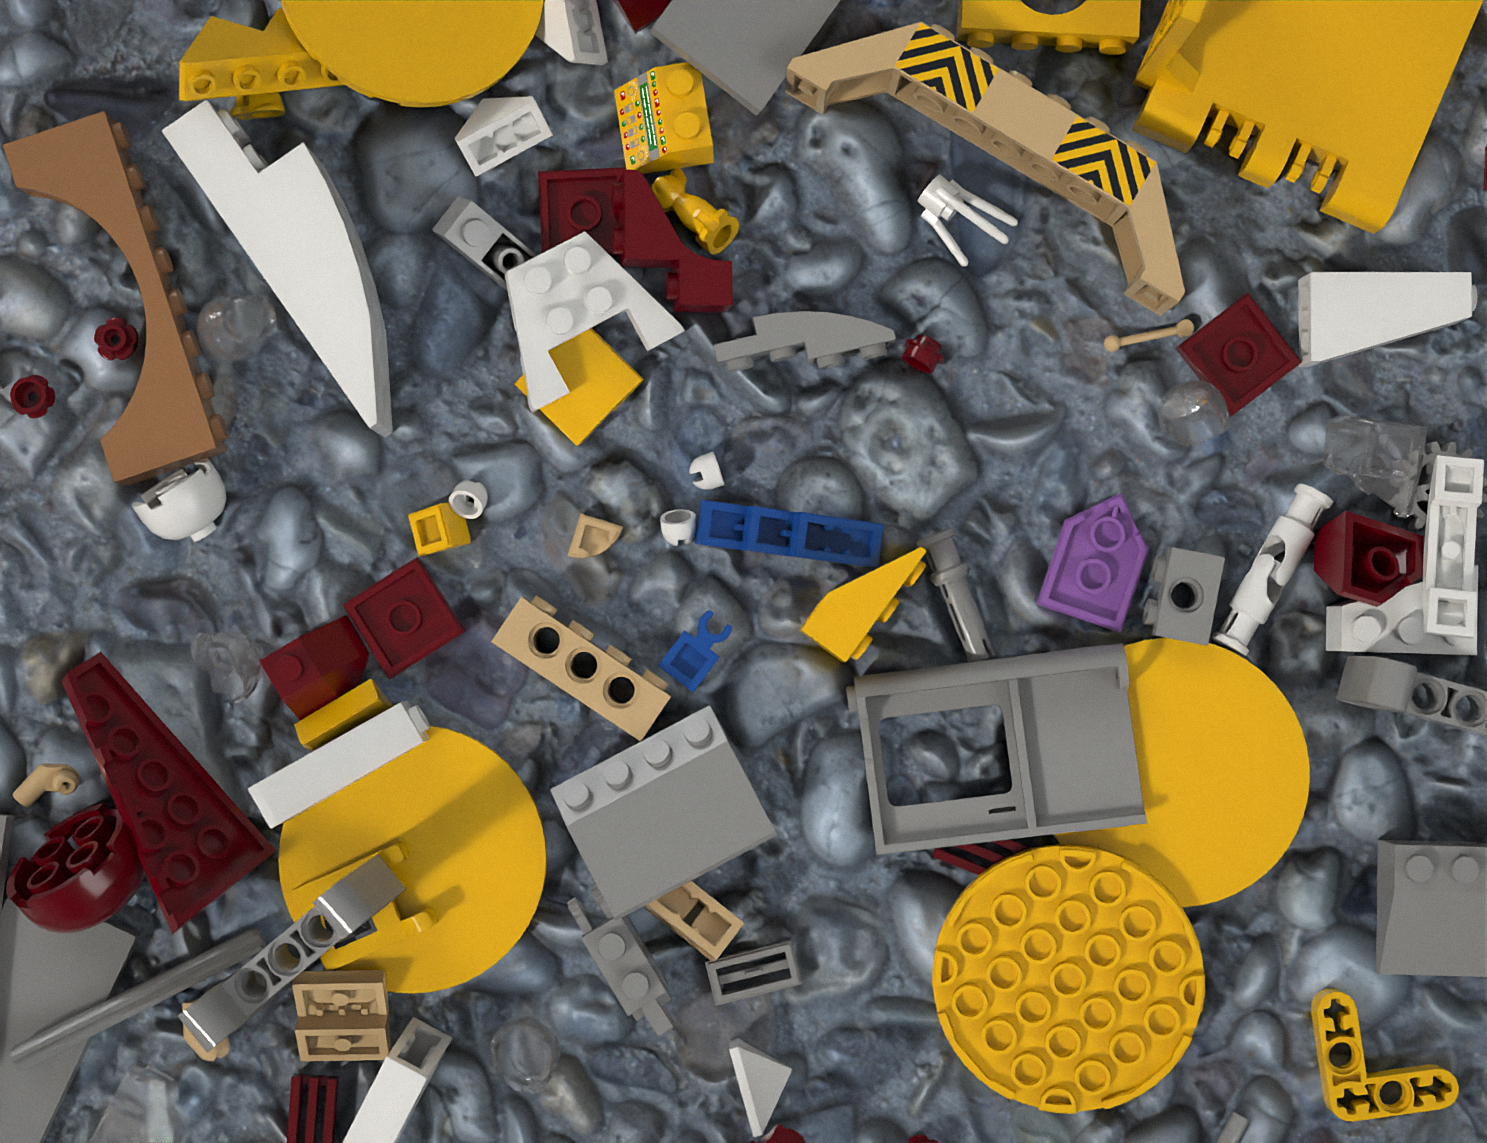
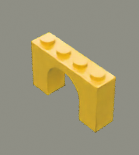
[956,0,1141,55]

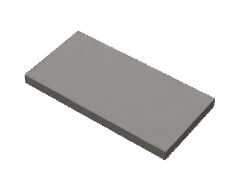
[649,0,840,116]
[0,896,141,1143]

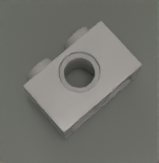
[1142,547,1225,646]

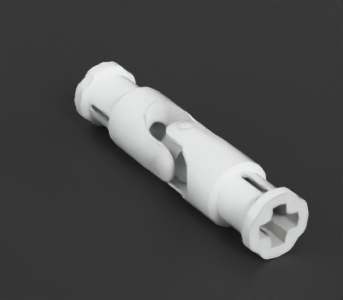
[1210,483,1333,657]

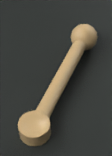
[1104,319,1194,352]

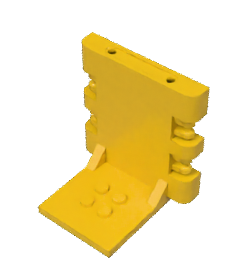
[1132,0,1483,234]

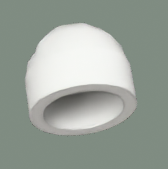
[689,452,725,490]
[449,479,488,519]
[660,509,697,546]

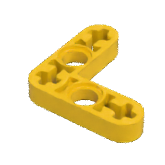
[1311,988,1459,1122]

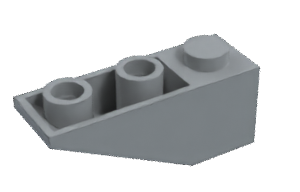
[432,196,537,291]

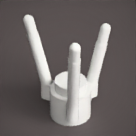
[918,174,1018,267]

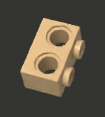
[643,881,744,962]

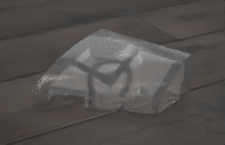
[1323,415,1427,518]
[89,1061,179,1143]

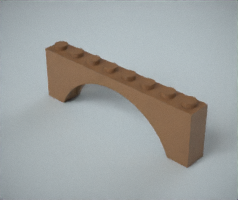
[3,111,229,486]

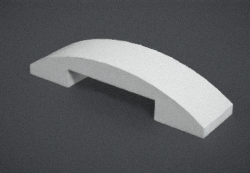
[1423,455,1484,639]

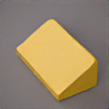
[294,679,393,751]

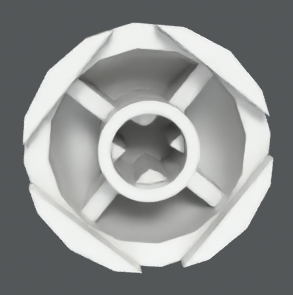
[132,458,226,542]

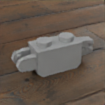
[567,885,674,1036]

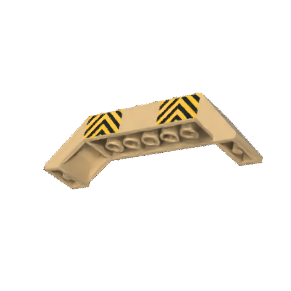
[785,22,1185,316]

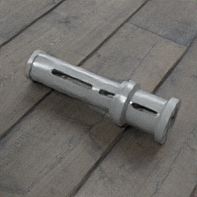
[916,527,995,662]

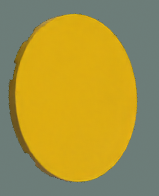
[280,0,544,107]
[1053,638,1310,907]
[278,725,548,994]
[932,844,1205,1114]

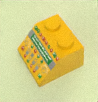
[614,62,714,174]

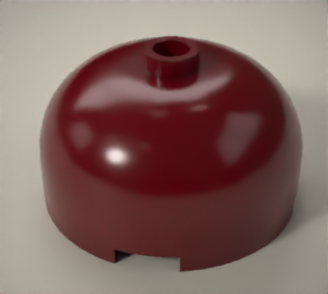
[6,803,146,933]

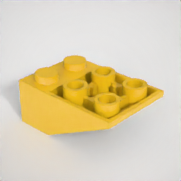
[799,547,927,662]

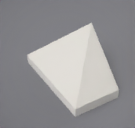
[534,0,608,65]
[454,96,552,177]
[729,1038,792,1137]

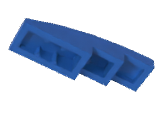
[695,500,884,568]

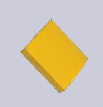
[514,328,644,446]

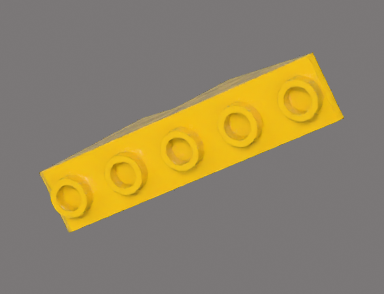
[179,8,345,101]

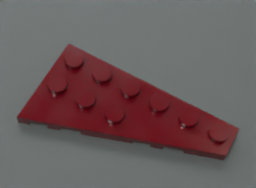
[61,651,276,935]

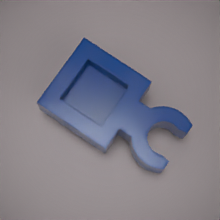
[658,610,732,692]

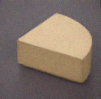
[567,514,624,558]

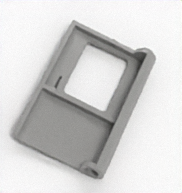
[846,643,1147,855]

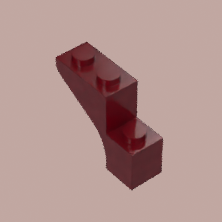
[611,169,733,313]

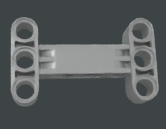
[1336,656,1487,737]
[178,854,406,1053]

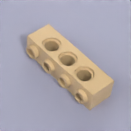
[491,595,672,741]

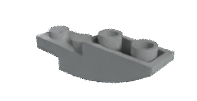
[713,311,896,372]

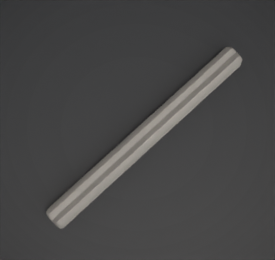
[9,927,265,1071]

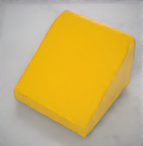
[408,502,471,557]

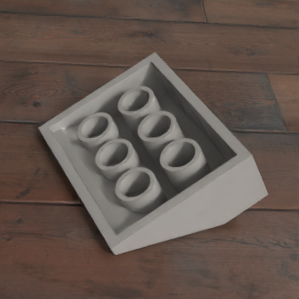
[550,705,777,921]
[1376,839,1487,977]

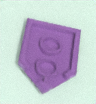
[1036,493,1149,633]

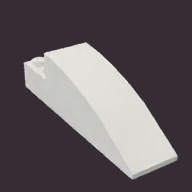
[161,100,393,438]

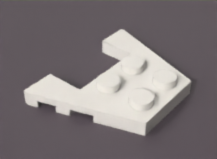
[505,232,685,413]

